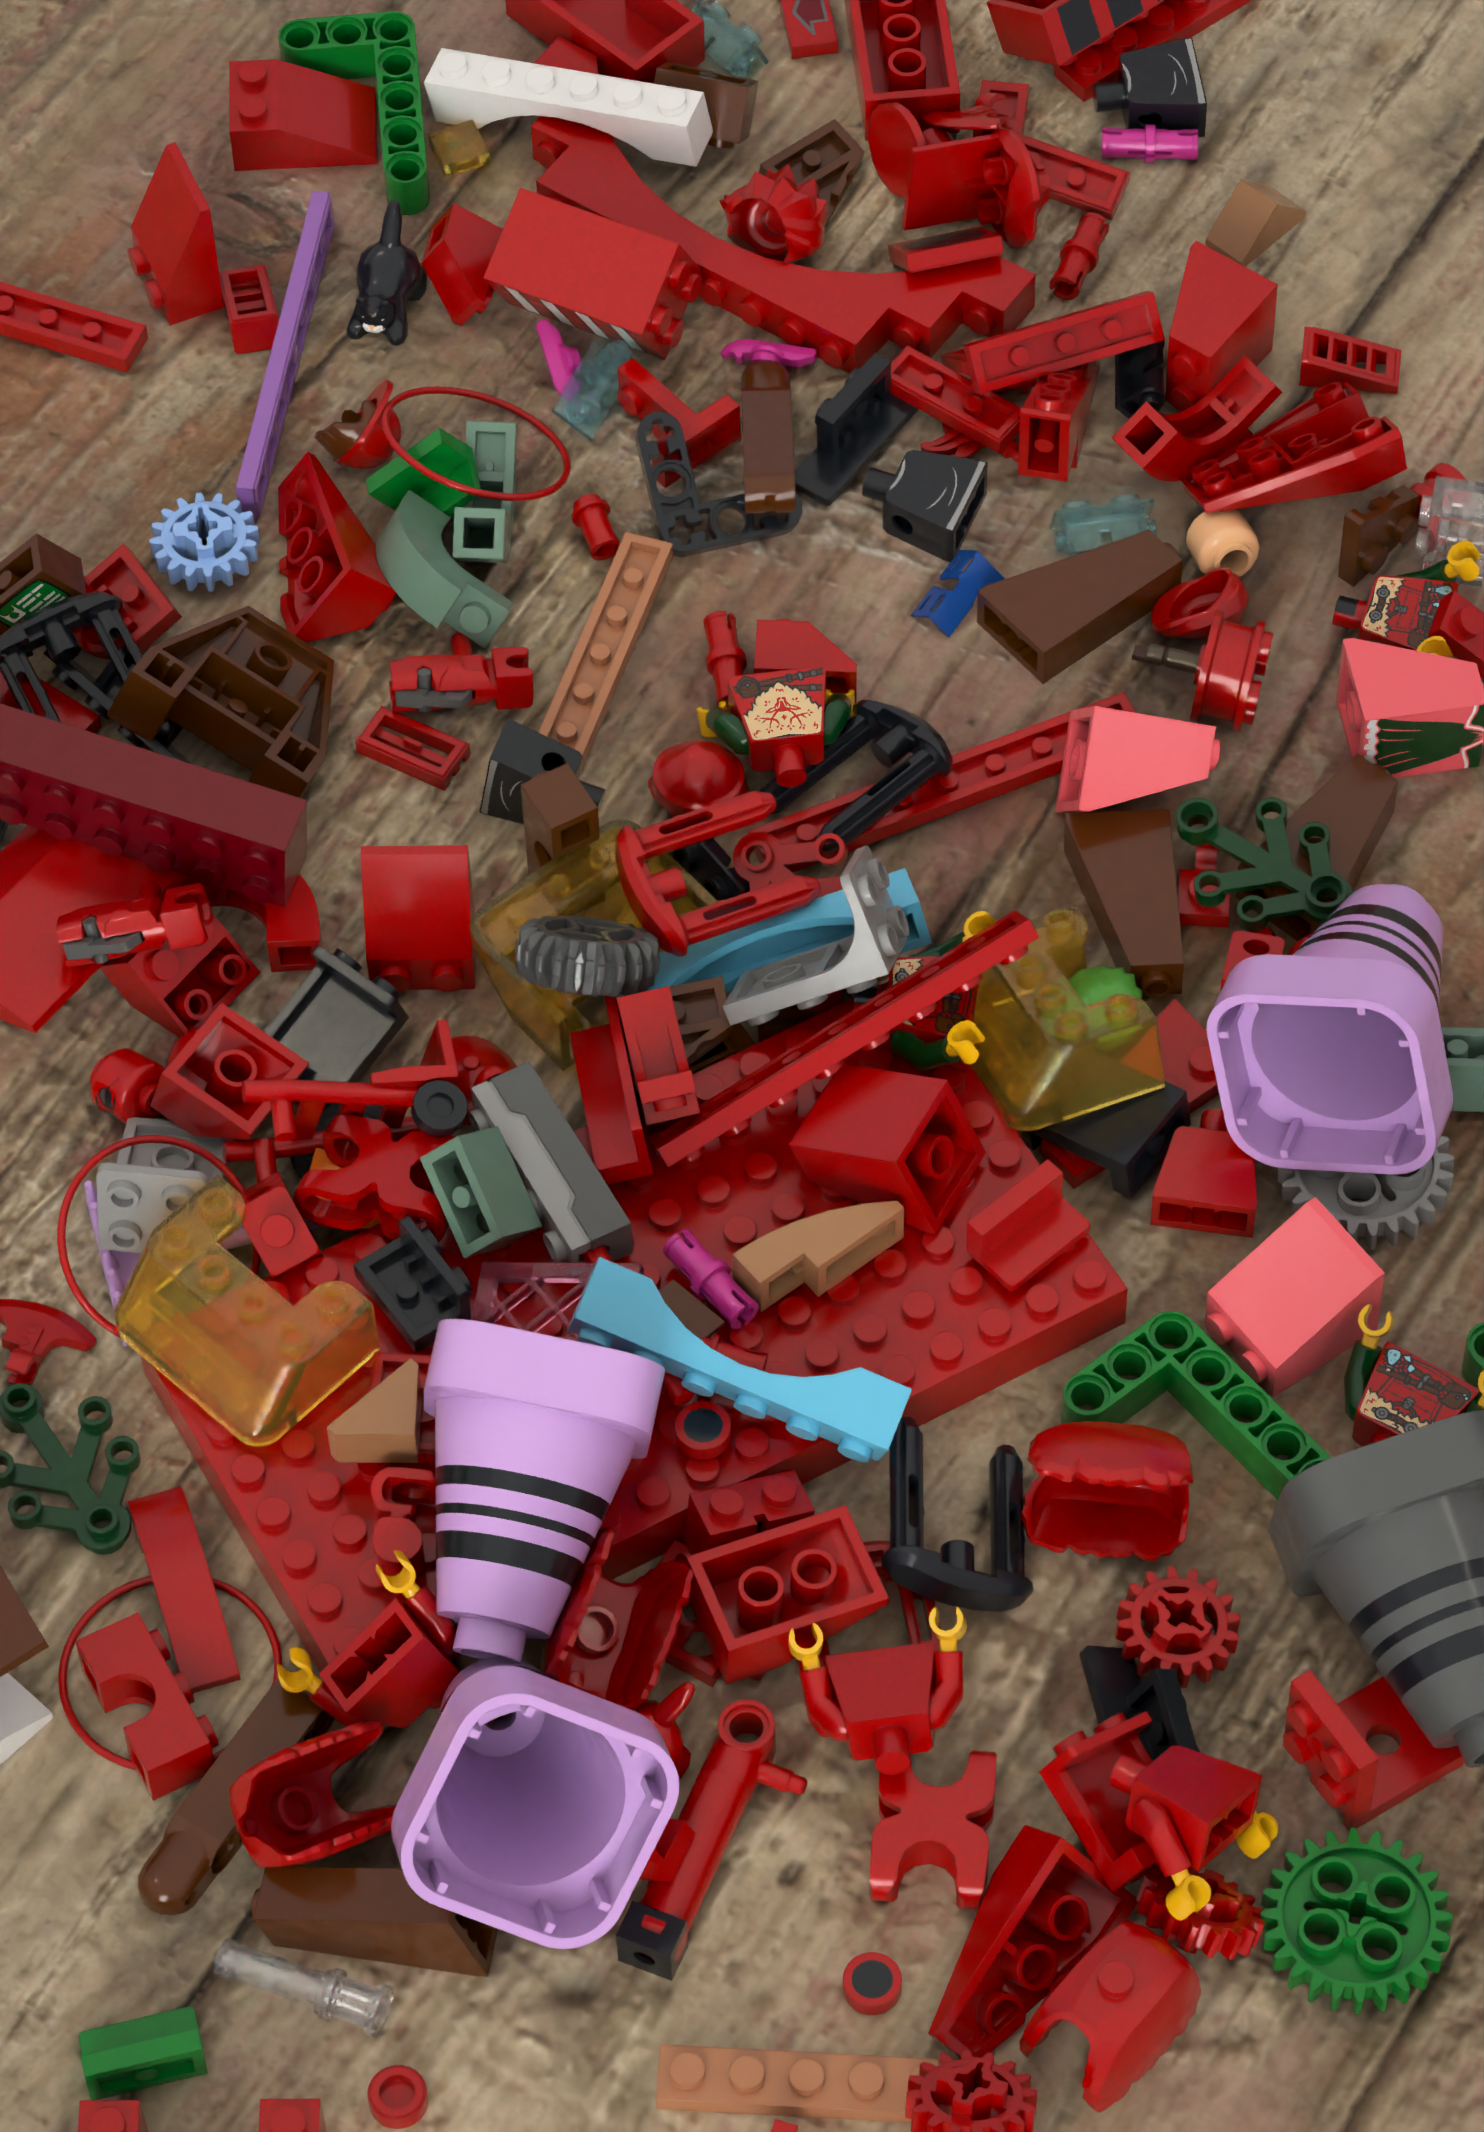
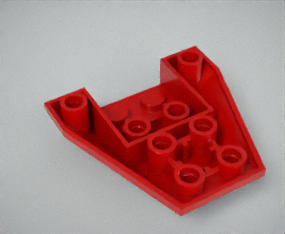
[1180,382,1407,513]

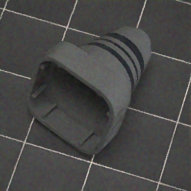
[1268,1410,1484,1768]

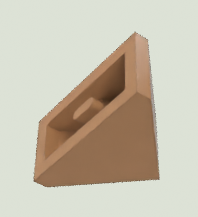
[1205,179,1306,267]
[327,1358,422,1463]

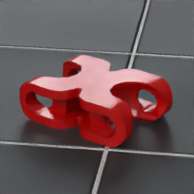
[293,1115,455,1243]
[870,1750,997,1910]

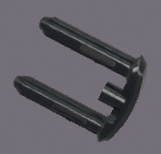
[0,591,174,739]
[759,700,953,853]
[881,1417,1034,1612]

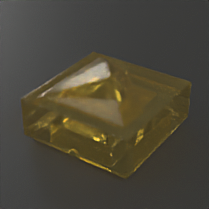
[428,120,490,177]

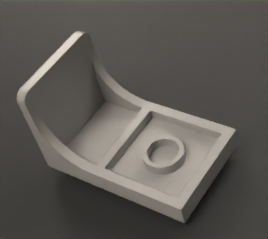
[722,845,909,1026]
[96,1117,235,1260]

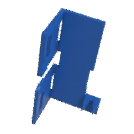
[911,550,1005,637]

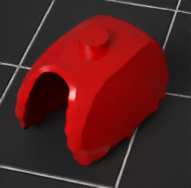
[1021,1421,1193,1561]
[540,1526,693,1711]
[229,1721,397,1868]
[1019,1920,1201,2113]

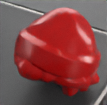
[648,740,749,817]

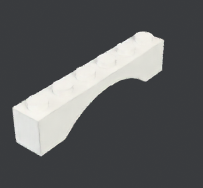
[424,48,713,167]

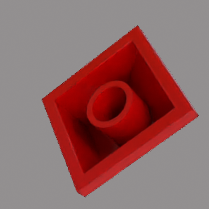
[150,1003,309,1140]

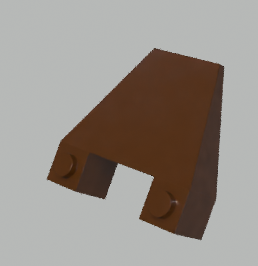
[107,606,334,798]

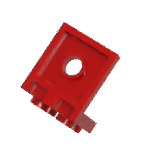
[1283,1670,1464,1831]

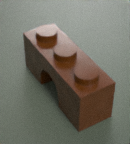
[521,763,604,917]

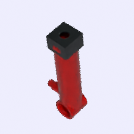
[616,1699,808,1981]

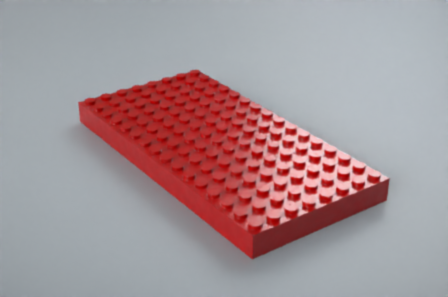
[137,981,1128,1672]

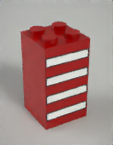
[483,188,702,360]

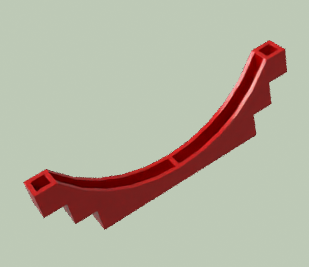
[531,37,1036,374]

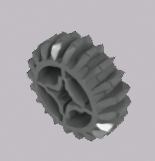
[515,914,660,998]

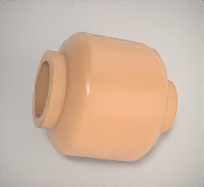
[1186,509,1260,577]

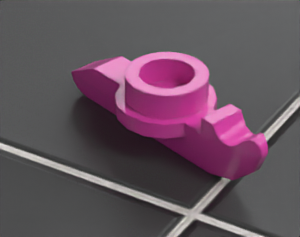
[536,320,583,406]
[721,339,817,368]

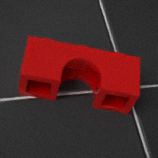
[76,1612,219,1801]

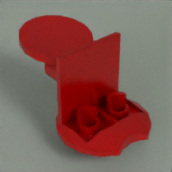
[868,102,1051,249]

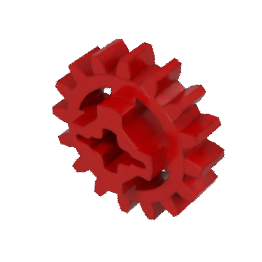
[1115,1566,1241,1688]
[1136,1867,1265,1960]
[905,2050,1037,2132]

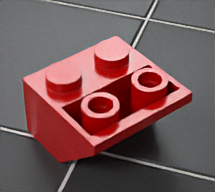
[100,913,261,1038]

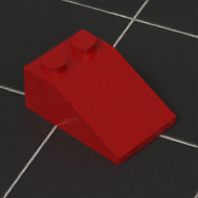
[229,59,377,171]
[127,142,224,326]
[361,845,477,992]
[686,1505,889,1685]

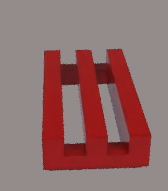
[355,705,471,791]

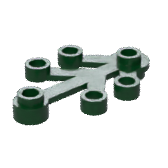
[1176,797,1353,932]
[0,1383,141,1555]

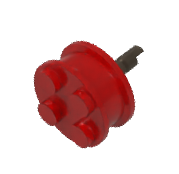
[1131,610,1274,732]

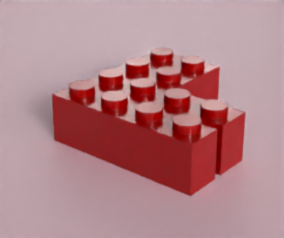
[505,0,705,84]

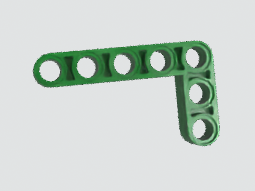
[278,11,430,215]
[1061,1311,1331,1500]

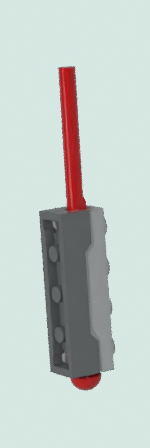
[468,1061,694,1406]

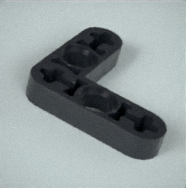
[635,412,803,557]

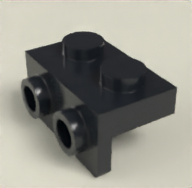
[353,1215,473,1353]

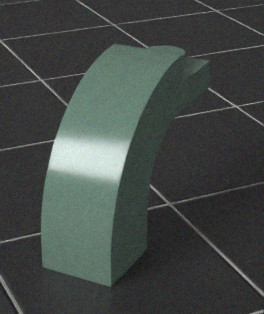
[452,421,518,563]
[376,490,515,649]

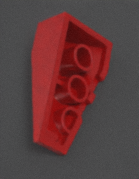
[278,451,397,643]
[928,1825,1138,2059]

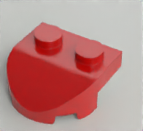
[72,544,182,660]

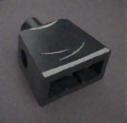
[1093,38,1207,137]
[862,450,988,562]
[480,719,606,824]

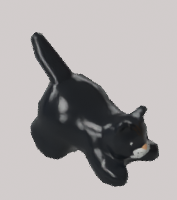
[346,200,427,346]

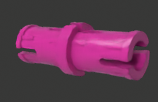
[1101,124,1198,163]
[663,1229,759,1329]

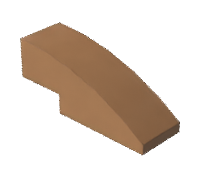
[732,1201,904,1312]

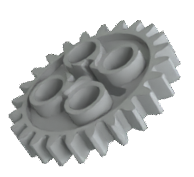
[1277,1136,1454,1250]

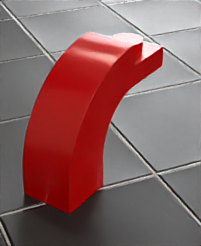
[1112,355,1282,482]
[179,874,323,972]
[616,986,700,1126]

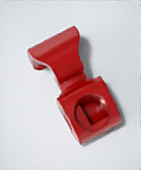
[371,1467,436,1577]

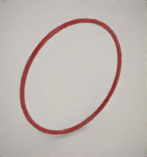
[381,386,571,501]
[57,1135,261,1345]
[58,1576,282,1771]

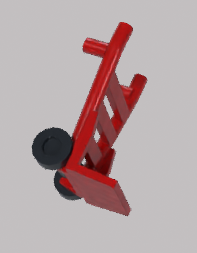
[222,1020,467,1183]

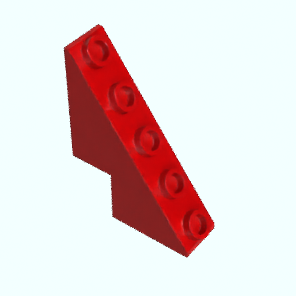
[1018,363,1100,482]

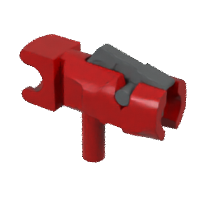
[389,632,533,713]
[56,881,213,968]

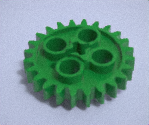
[1260,1828,1453,2014]

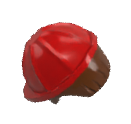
[315,380,401,469]

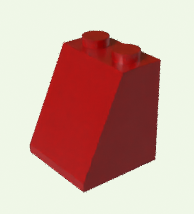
[1165,241,1278,412]
[789,1064,986,1234]

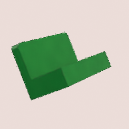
[366,428,480,516]
[78,2006,208,2100]

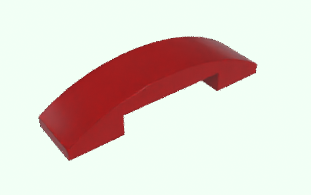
[127,1486,241,1693]

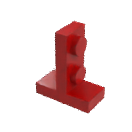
[617,358,741,488]

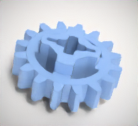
[149,493,260,592]

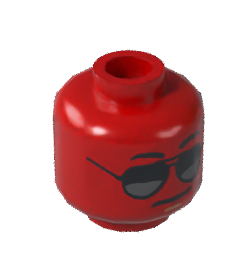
[90,1048,165,1124]

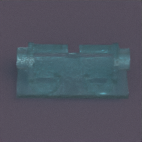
[690,0,769,77]
[552,340,632,441]
[1050,494,1157,555]

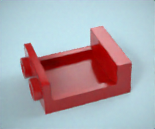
[1039,1711,1161,1893]

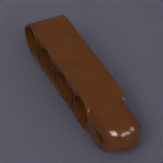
[741,360,796,514]
[138,1671,335,1915]

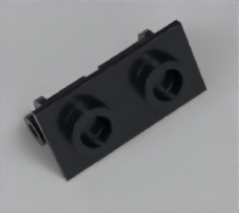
[1115,340,1165,418]
[665,838,750,906]

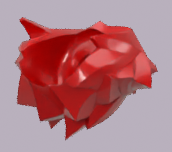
[719,163,828,264]

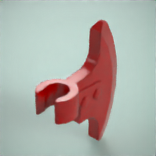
[921,92,1008,130]
[0,1299,97,1386]

